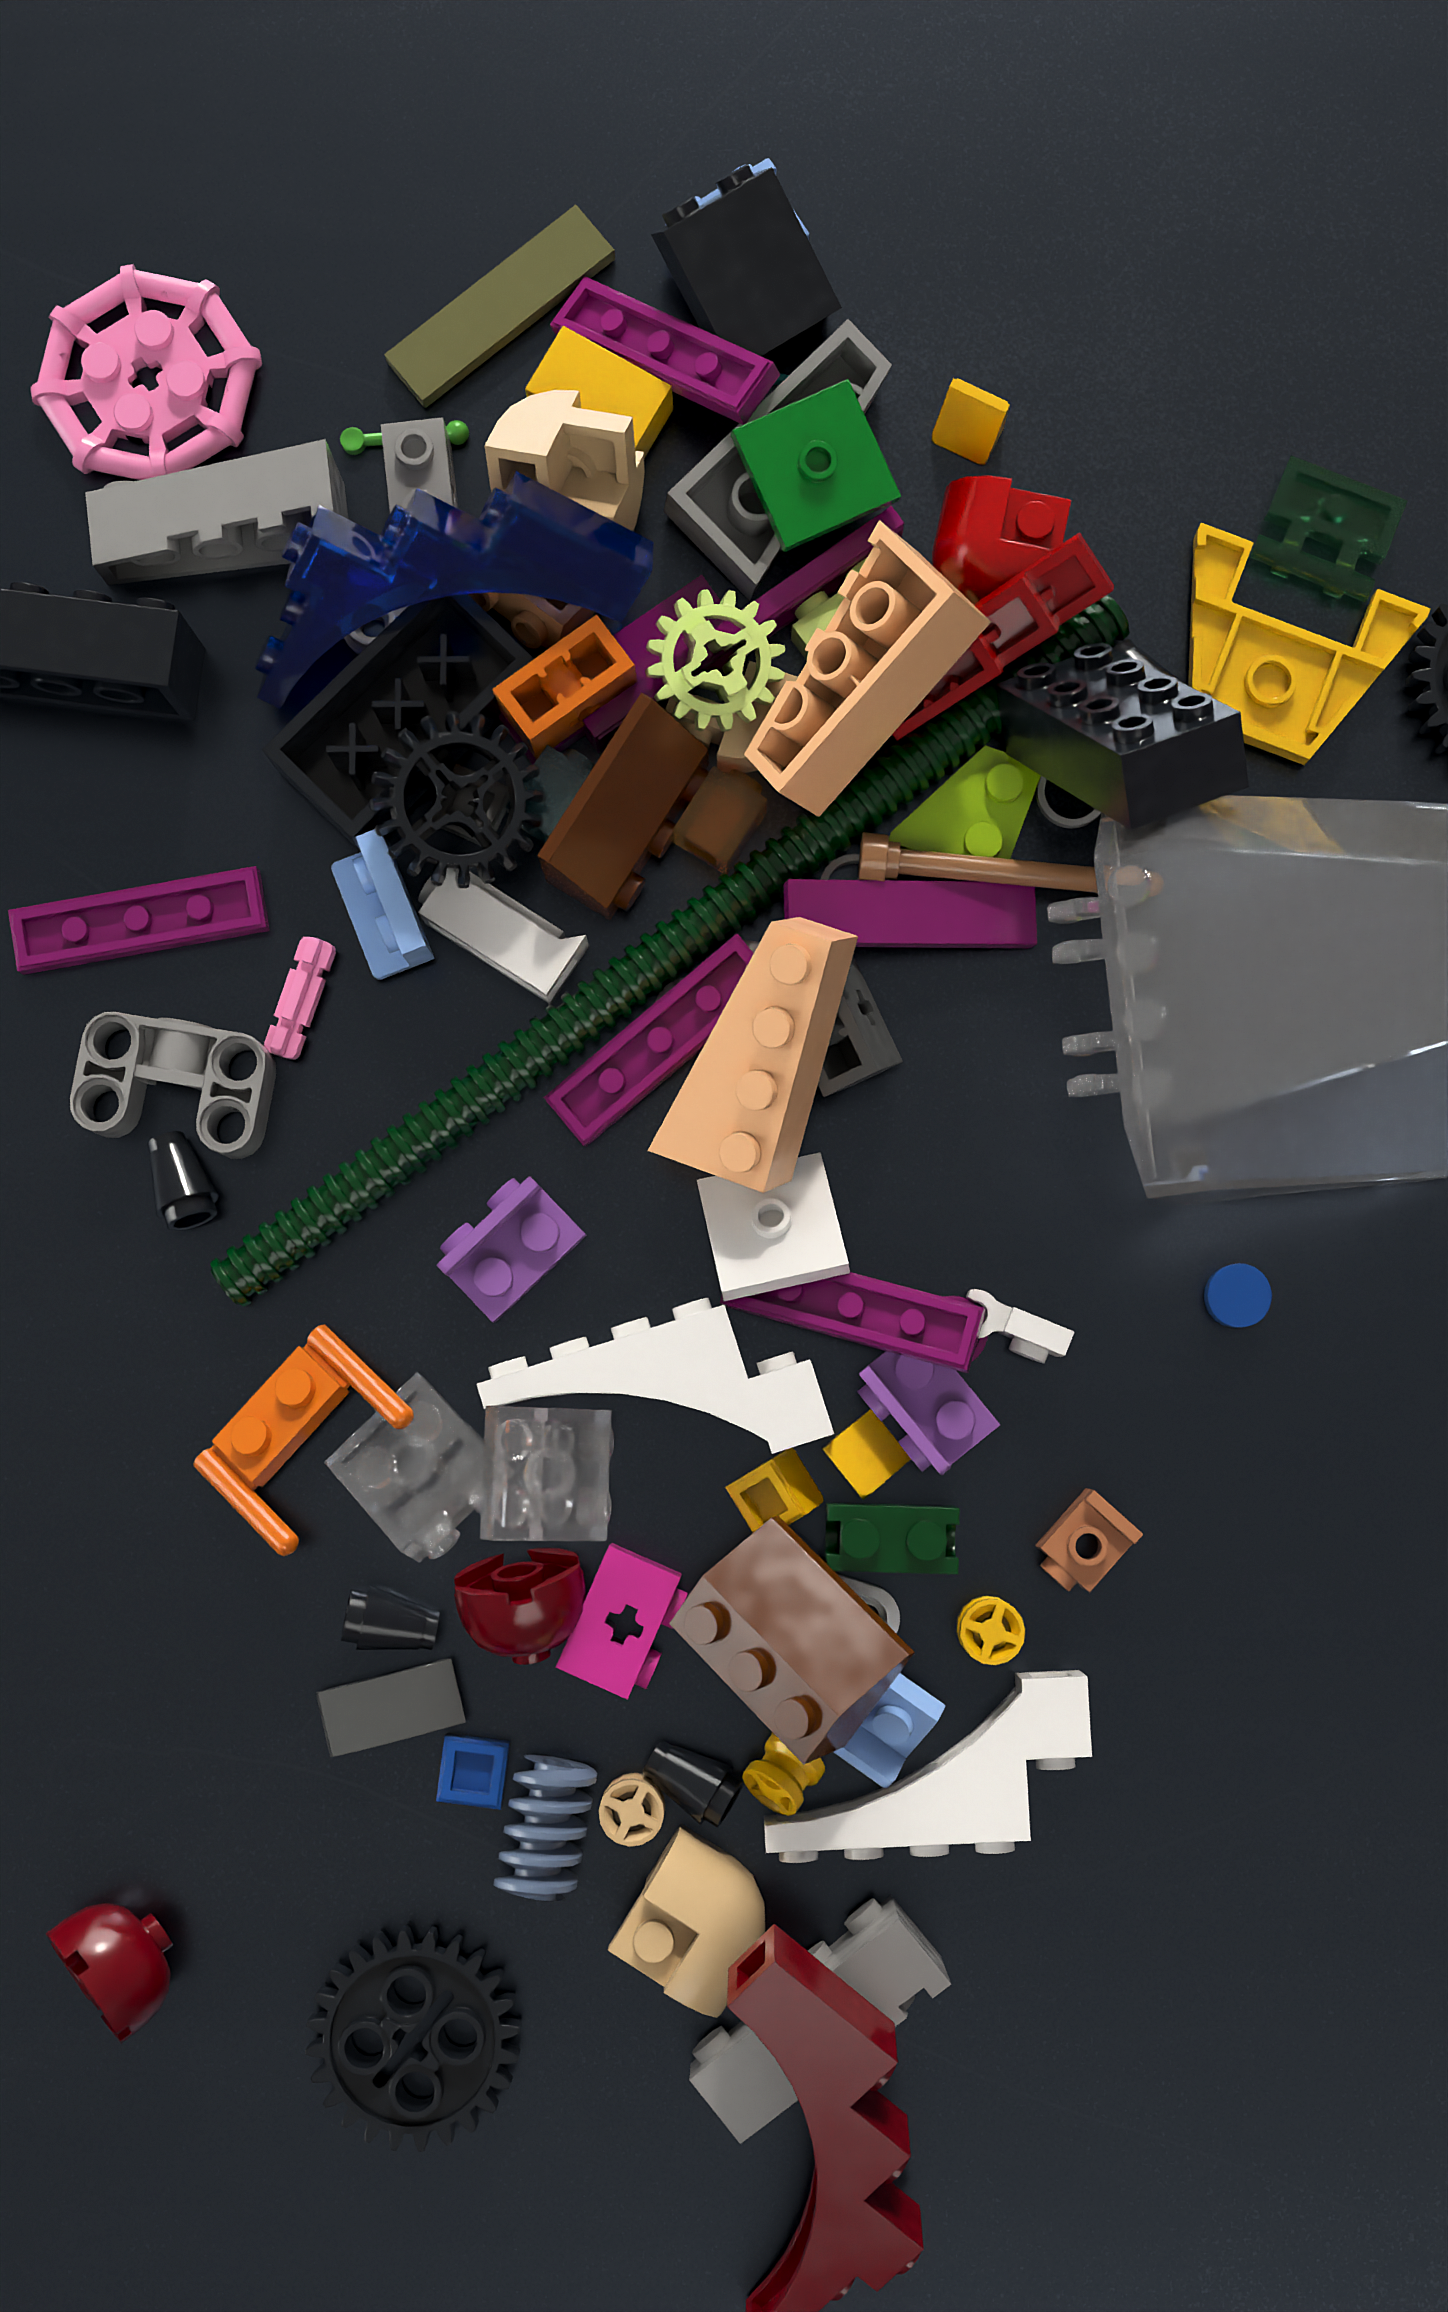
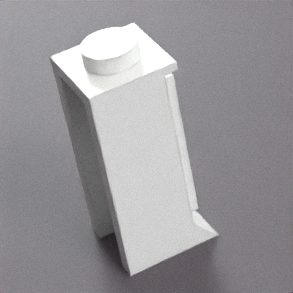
[418,868,589,1004]

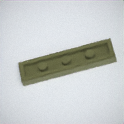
[384,204,615,408]

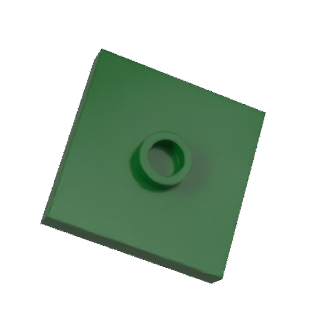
[731,379,901,552]

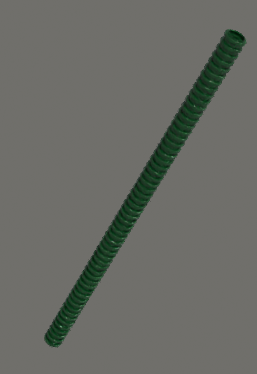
[210,595,1130,1307]

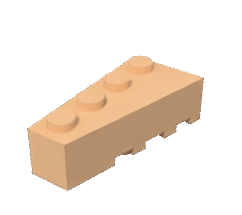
[744,520,991,817]
[647,917,858,1193]

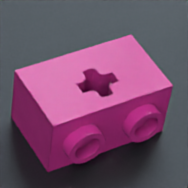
[555,1543,688,1700]

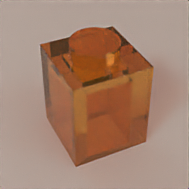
[673,766,767,875]

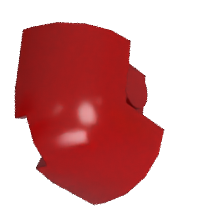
[932,475,1071,605]

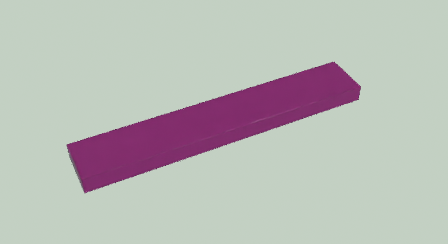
[582,506,904,753]

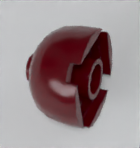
[454,1548,586,1665]
[46,1903,173,2044]

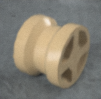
[599,1773,666,1847]

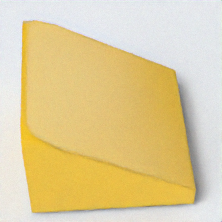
[932,378,1010,465]
[821,1409,911,1500]
[725,1448,824,1533]

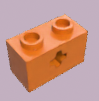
[492,614,638,760]

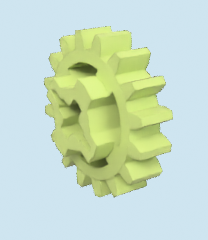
[645,589,785,732]

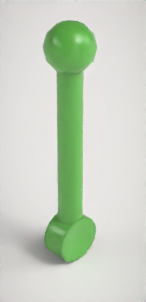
[340,420,469,455]

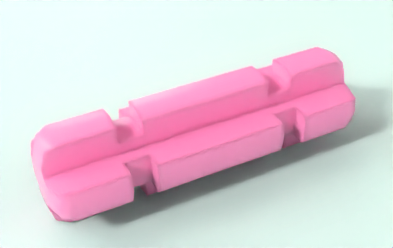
[264,937,336,1060]

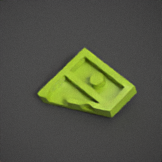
[889,745,1041,859]

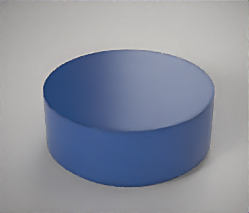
[1204,1263,1272,1328]

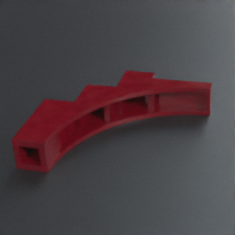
[727,1924,924,2312]

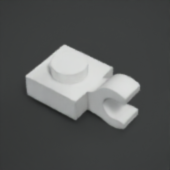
[966,1289,1074,1364]

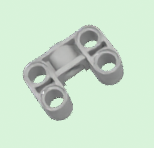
[70,1012,276,1159]

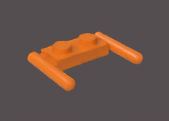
[193,1324,414,1556]

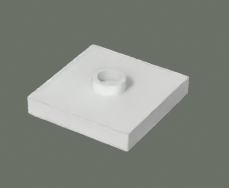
[697,1152,850,1301]

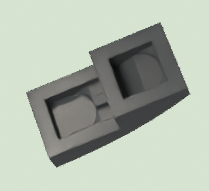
[315,1658,466,1757]

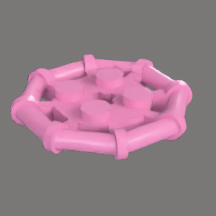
[30,264,262,480]

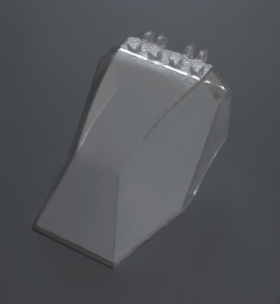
[1047,795,1448,1205]

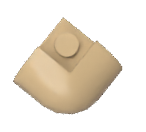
[485,390,645,567]
[608,1823,765,2018]

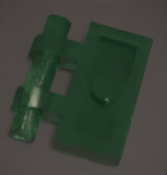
[1249,455,1408,603]

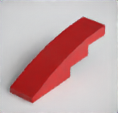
[892,532,1114,741]

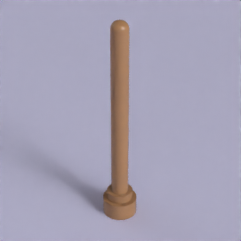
[858,832,1163,898]

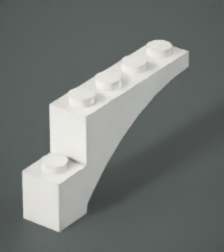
[477,1298,834,1454]
[764,1670,1092,1863]

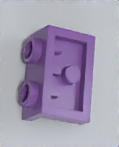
[436,1176,587,1323]
[857,1351,1000,1476]

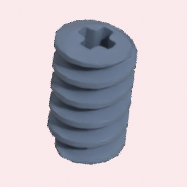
[493,1754,598,1901]

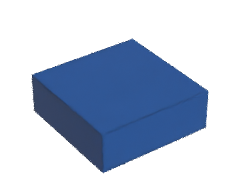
[436,1733,511,1810]

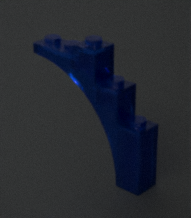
[254,471,654,708]

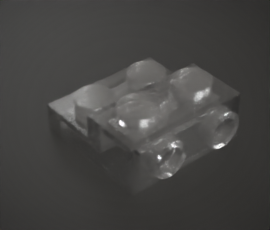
[324,1372,513,1563]
[480,1406,614,1541]

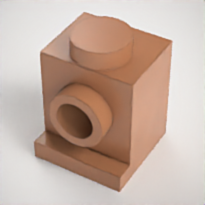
[1035,1488,1143,1592]

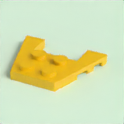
[1188,523,1430,765]

